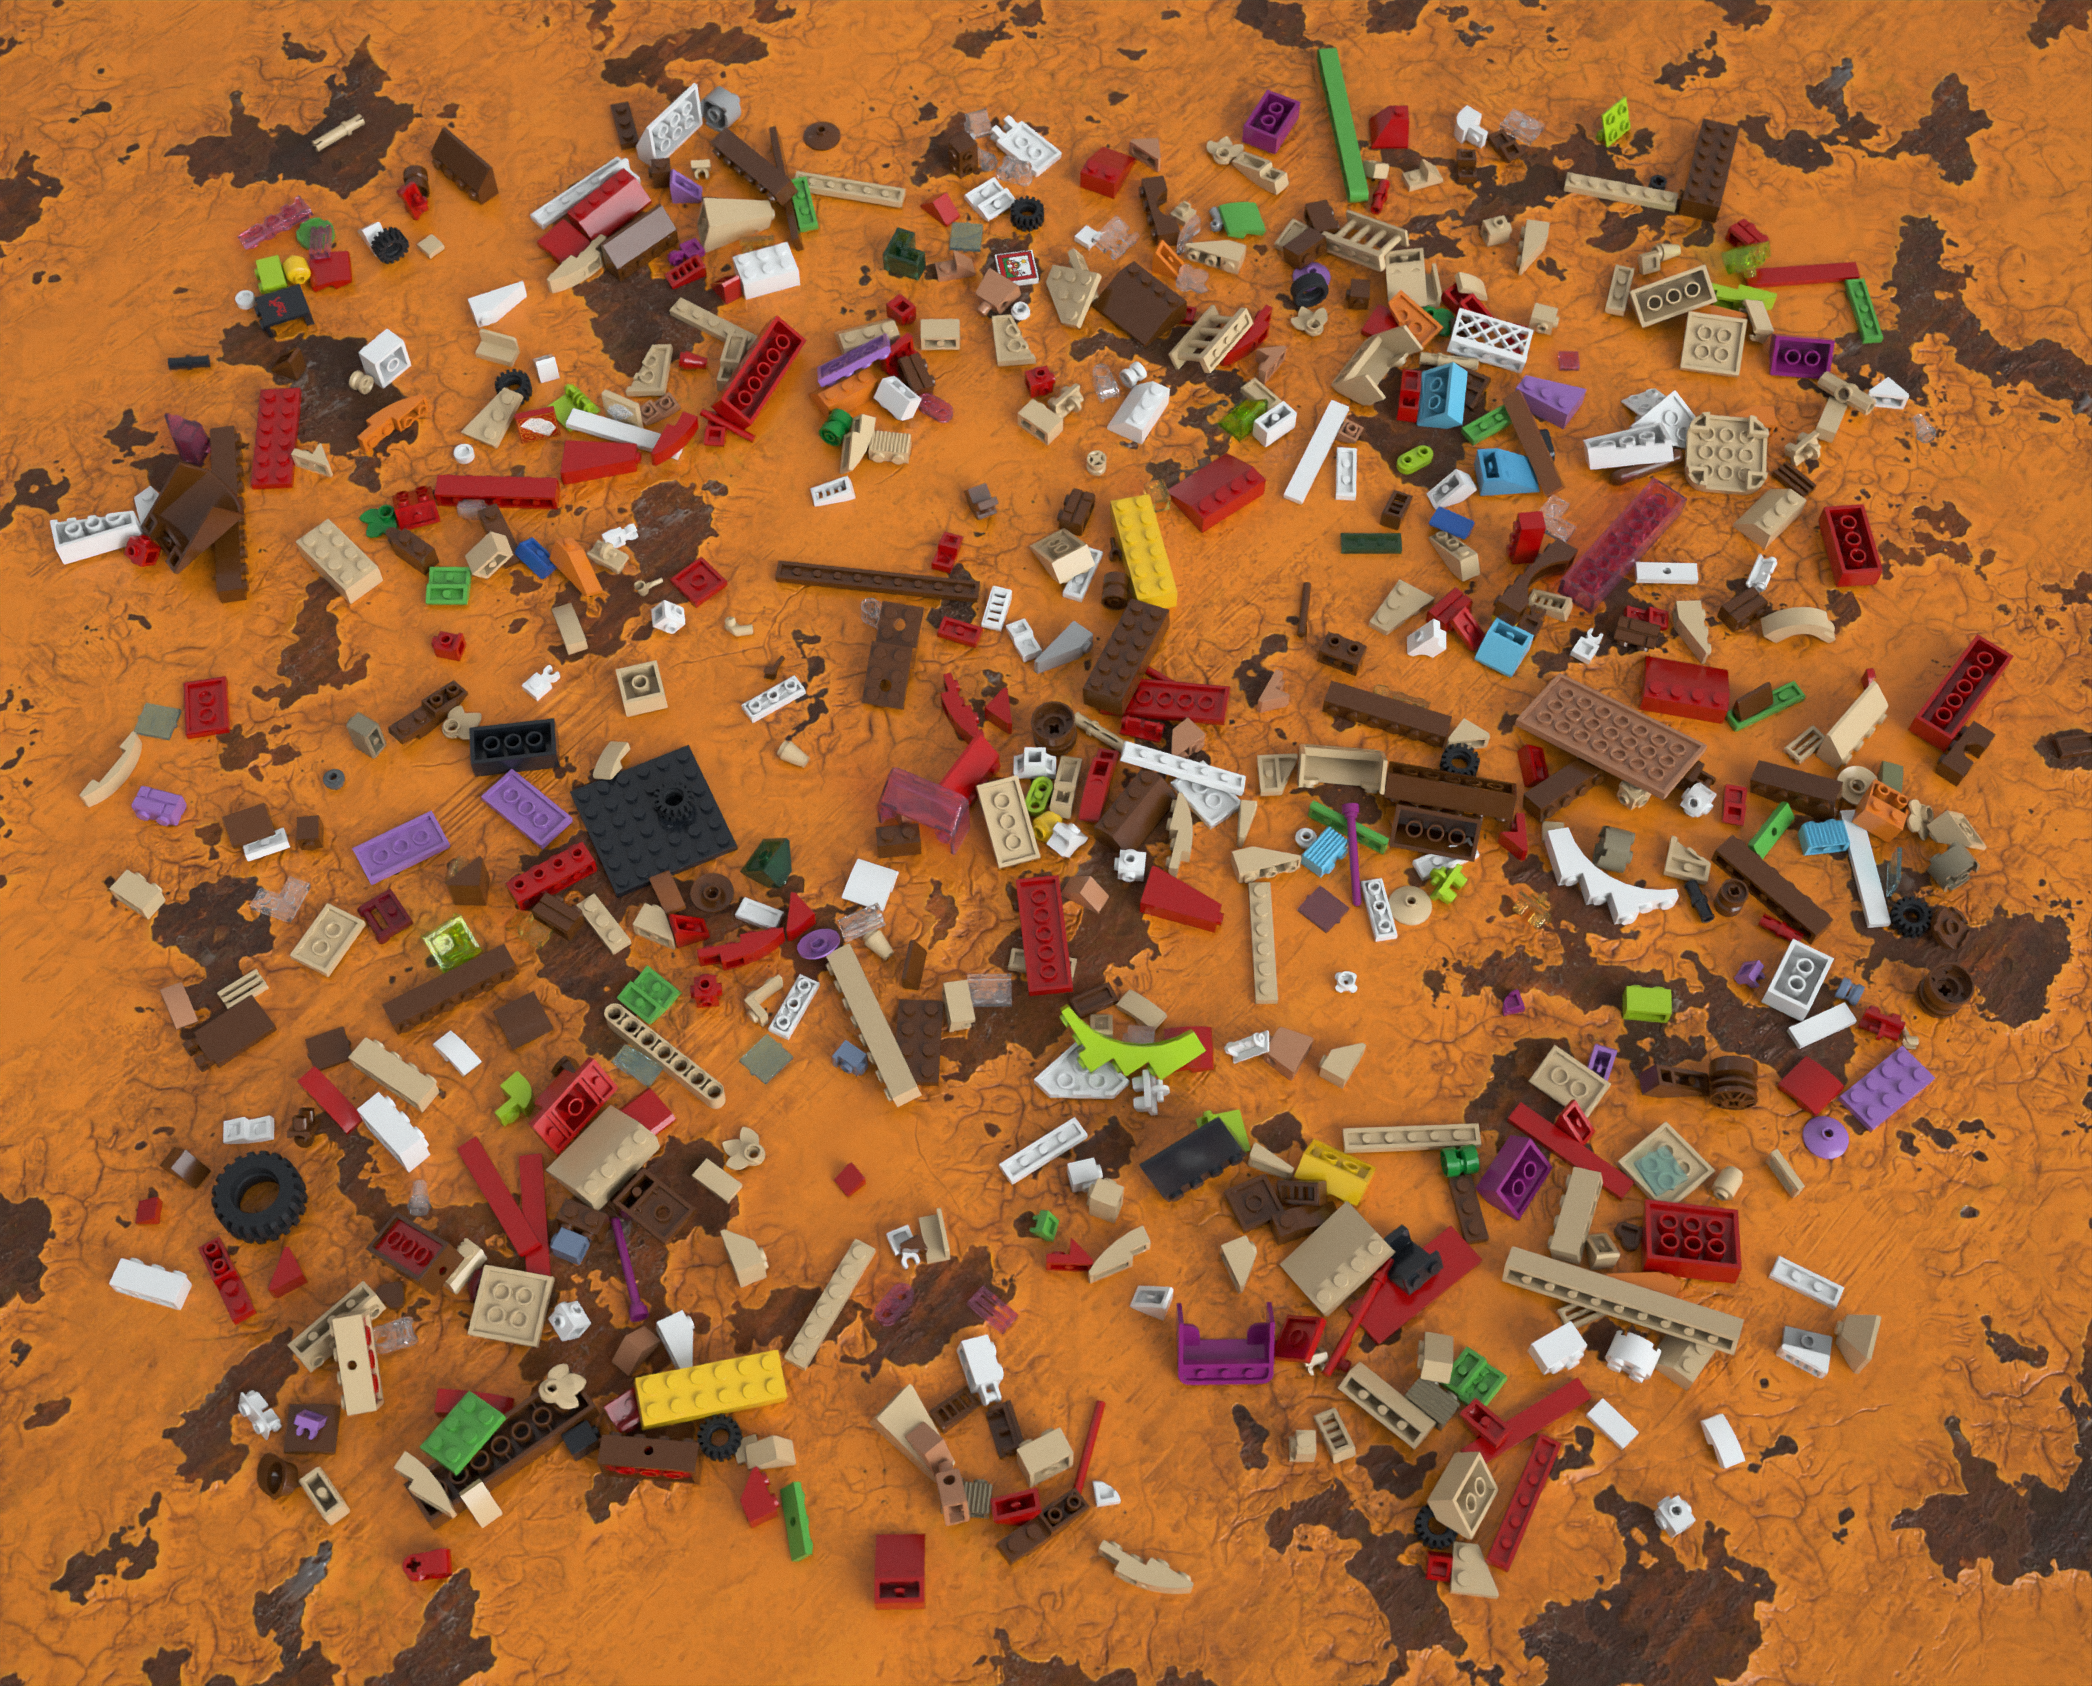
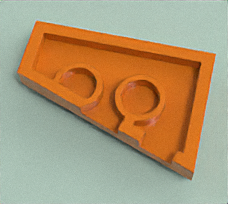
[1387,290,1443,356]

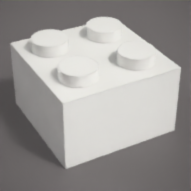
[358,329,411,389]

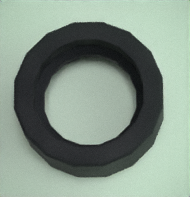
[1290,272,1329,308]

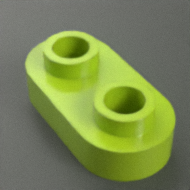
[1396,445,1433,475]
[1025,776,1053,817]

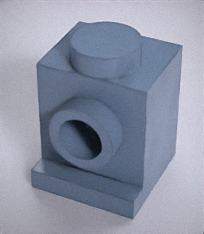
[832,1040,868,1076]

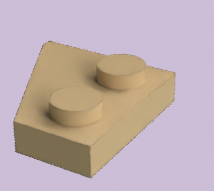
[1256,753,1298,796]
[1663,836,1711,885]
[1450,1541,1499,1599]

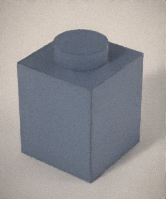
[550,1227,590,1265]

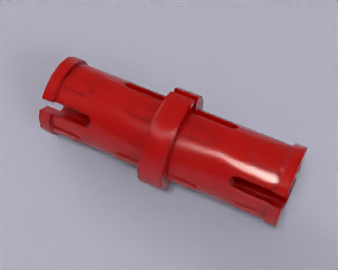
[1370,179,1390,215]
[1758,913,1804,942]

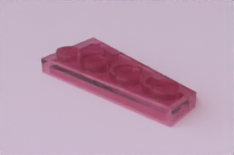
[237,195,313,250]

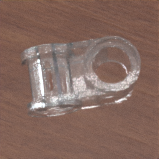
[996,156,1033,186]
[1092,364,1120,403]
[861,598,899,629]
[373,1317,418,1354]

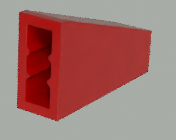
[560,440,642,485]
[1140,865,1224,933]

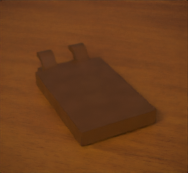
[182,995,277,1072]

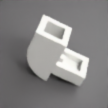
[1454,105,1488,149]

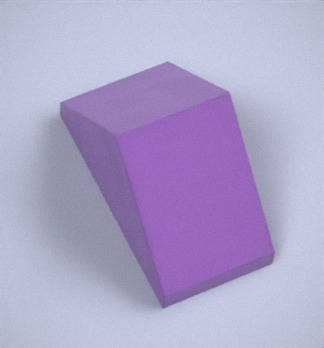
[670,169,702,203]
[1587,1044,1617,1081]

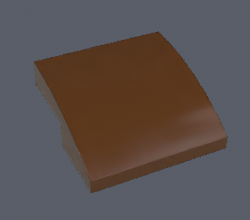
[493,991,554,1050]
[283,1404,341,1455]

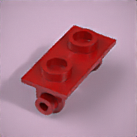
[1119,715,1165,743]

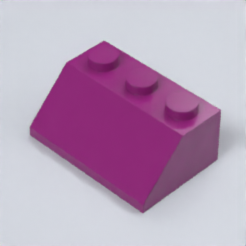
[1769,333,1835,379]
[1476,1135,1553,1221]

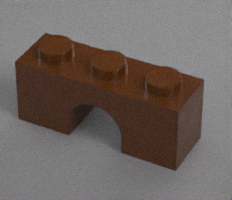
[1935,721,1996,787]

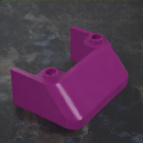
[1176,1302,1275,1385]

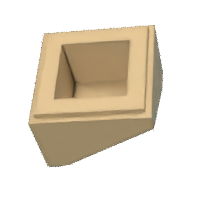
[1363,160,1389,179]

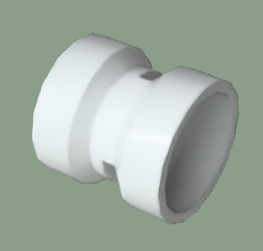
[1119,361,1147,388]

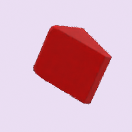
[834,1162,866,1197]
[135,1197,163,1224]
[1425,1550,1453,1582]

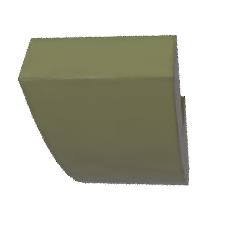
[1878,761,1903,793]

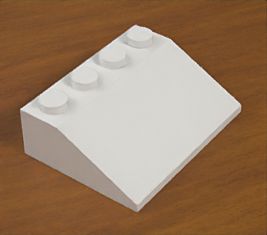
[636,83,703,166]

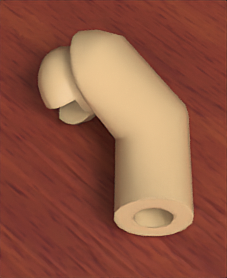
[724,616,754,636]

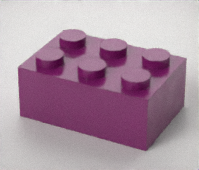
[1242,89,1301,154]

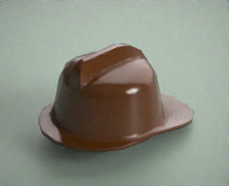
[257,1453,301,1500]

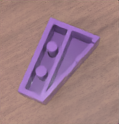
[1515,375,1587,429]

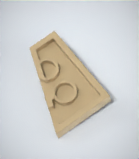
[625,344,673,396]

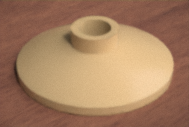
[1837,766,1878,805]
[1389,886,1432,926]

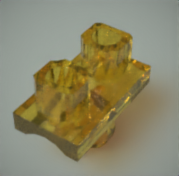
[740,230,775,254]
[1512,891,1552,929]

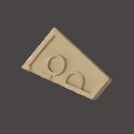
[992,315,1036,366]
[461,388,524,449]
[1369,579,1435,636]

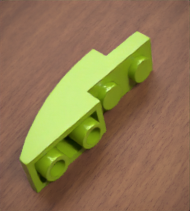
[1712,283,1777,312]

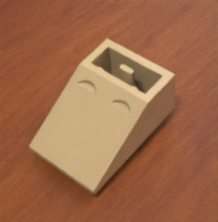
[1385,248,1427,308]

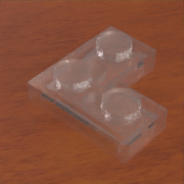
[1539,494,1576,543]
[250,876,311,923]

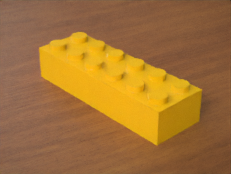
[1110,494,1178,608]
[634,1350,787,1430]

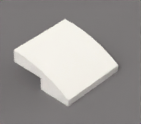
[964,177,1016,222]
[842,859,899,912]

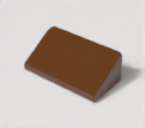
[1732,682,1773,722]
[902,940,927,990]

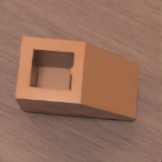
[1171,718,1205,759]

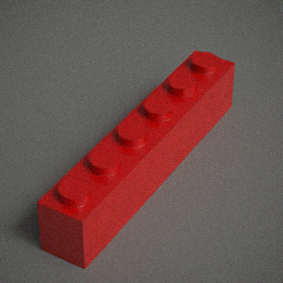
[434,474,560,509]

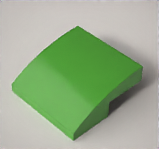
[1218,202,1266,239]
[426,567,472,605]
[617,965,682,1025]
[1439,1347,1507,1406]

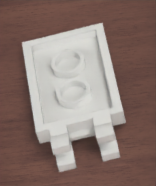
[990,115,1062,178]

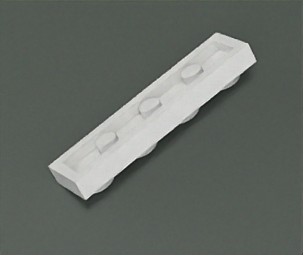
[999,1117,1088,1185]

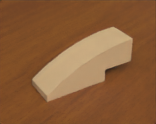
[1232,151,1289,195]
[716,332,748,391]
[1815,396,1848,443]
[840,414,876,474]
[551,603,588,655]
[1050,755,1082,819]
[1088,1226,1151,1283]
[394,1451,456,1519]

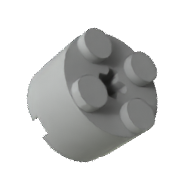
[700,86,741,132]

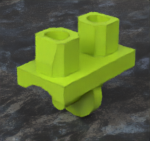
[1429,863,1468,905]

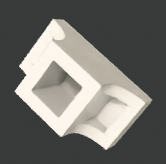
[1407,619,1446,658]
[1014,747,1056,779]
[1046,822,1088,858]

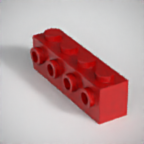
[505,842,598,912]

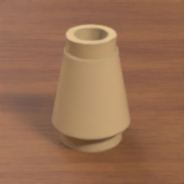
[1651,243,1681,262]
[777,740,810,768]
[862,928,894,960]

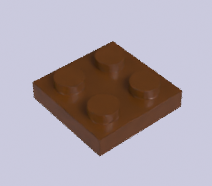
[1224,1174,1285,1234]

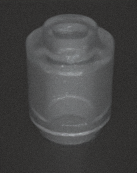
[457,499,488,520]

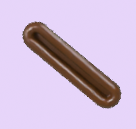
[1609,449,1684,486]

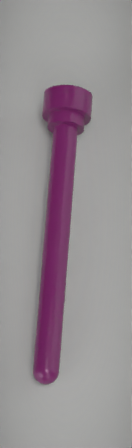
[1341,803,1361,906]
[611,1217,649,1322]

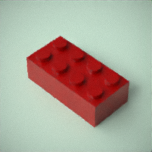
[1818,504,1883,587]

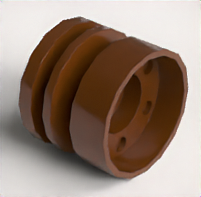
[1031,701,1077,757]
[1915,962,1975,1019]
[1709,1055,1758,1110]

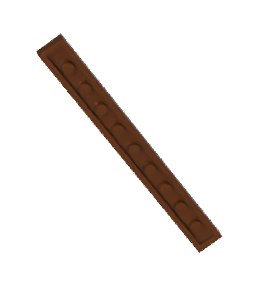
[775,561,980,603]

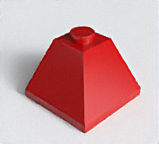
[1369,105,1409,149]

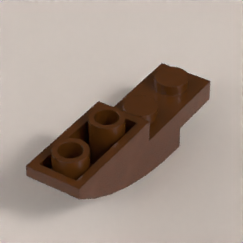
[388,680,468,745]
[996,1487,1090,1566]

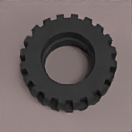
[211,1151,308,1244]

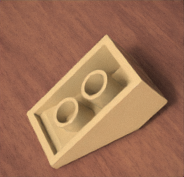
[1029,528,1095,584]

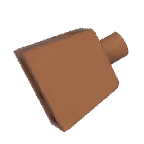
[975,268,1021,317]
[1262,1027,1314,1081]
[935,1461,970,1526]

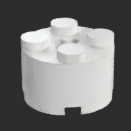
[1605,1331,1661,1383]

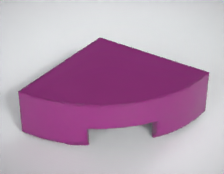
[1502,989,1525,1016]

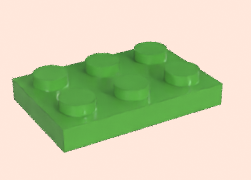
[420,1391,506,1476]

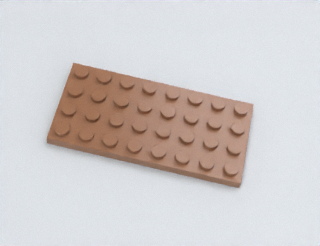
[1515,673,1707,800]

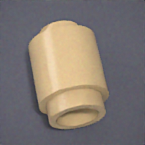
[1712,1166,1743,1201]

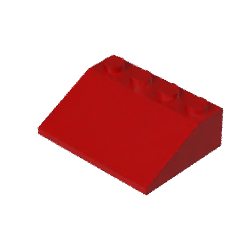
[1165,453,1266,533]
[1639,656,1730,724]
[1641,1199,1742,1284]

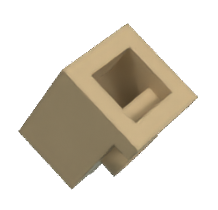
[1289,1430,1316,1462]

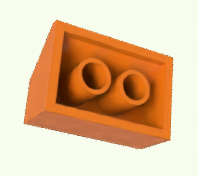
[808,368,878,418]

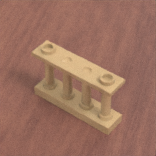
[1322,210,1410,272]
[1169,305,1253,373]

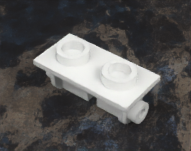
[1746,554,1777,593]
[1224,1030,1269,1064]
[238,1390,282,1440]

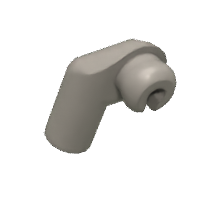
[1209,207,1223,232]

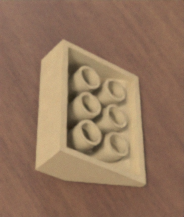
[546,1105,660,1211]
[1280,1201,1395,1317]

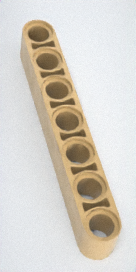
[604,1003,726,1109]

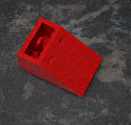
[874,1534,925,1610]

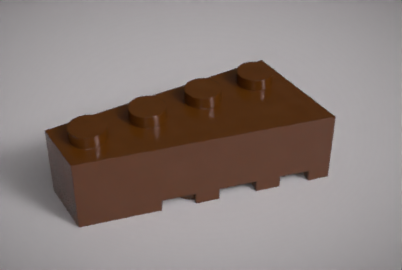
[1750,760,1843,822]

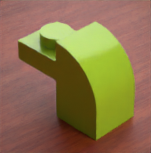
[494,1071,535,1127]

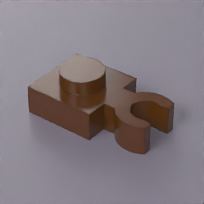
[1517,604,1546,641]

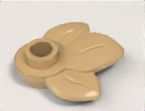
[1207,136,1244,165]
[1291,306,1328,336]
[442,705,482,740]
[1907,799,1934,840]
[722,1127,765,1170]
[539,1364,586,1409]

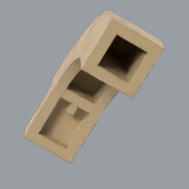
[1761,607,1835,643]

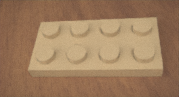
[976,775,1041,869]

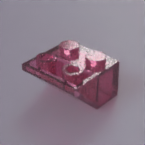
[164,413,211,466]

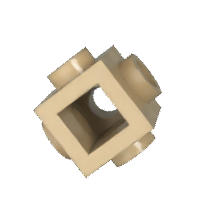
[1616,780,1651,811]

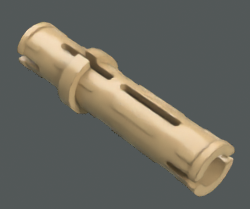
[311,114,365,152]
[1419,352,1479,371]
[1074,712,1125,752]

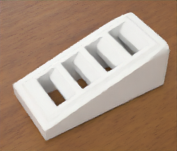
[810,475,856,507]
[981,586,1012,632]
[1776,1344,1830,1379]

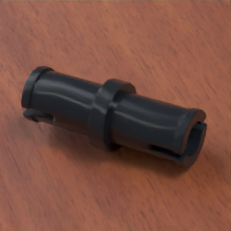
[168,355,210,370]
[1684,880,1715,923]

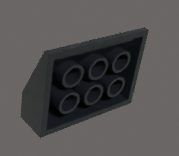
[1139,1116,1247,1202]

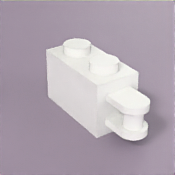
[957,1335,1004,1406]

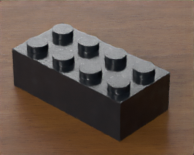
[469,718,560,777]

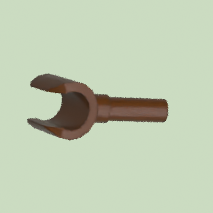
[1109,537,1122,561]
[764,656,785,680]

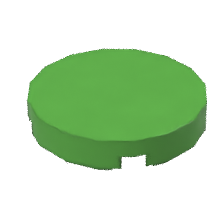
[296,217,335,251]

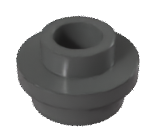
[323,769,345,790]

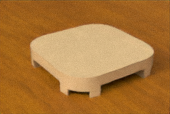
[1685,412,1769,495]

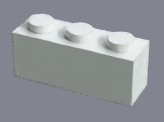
[109,1258,192,1310]

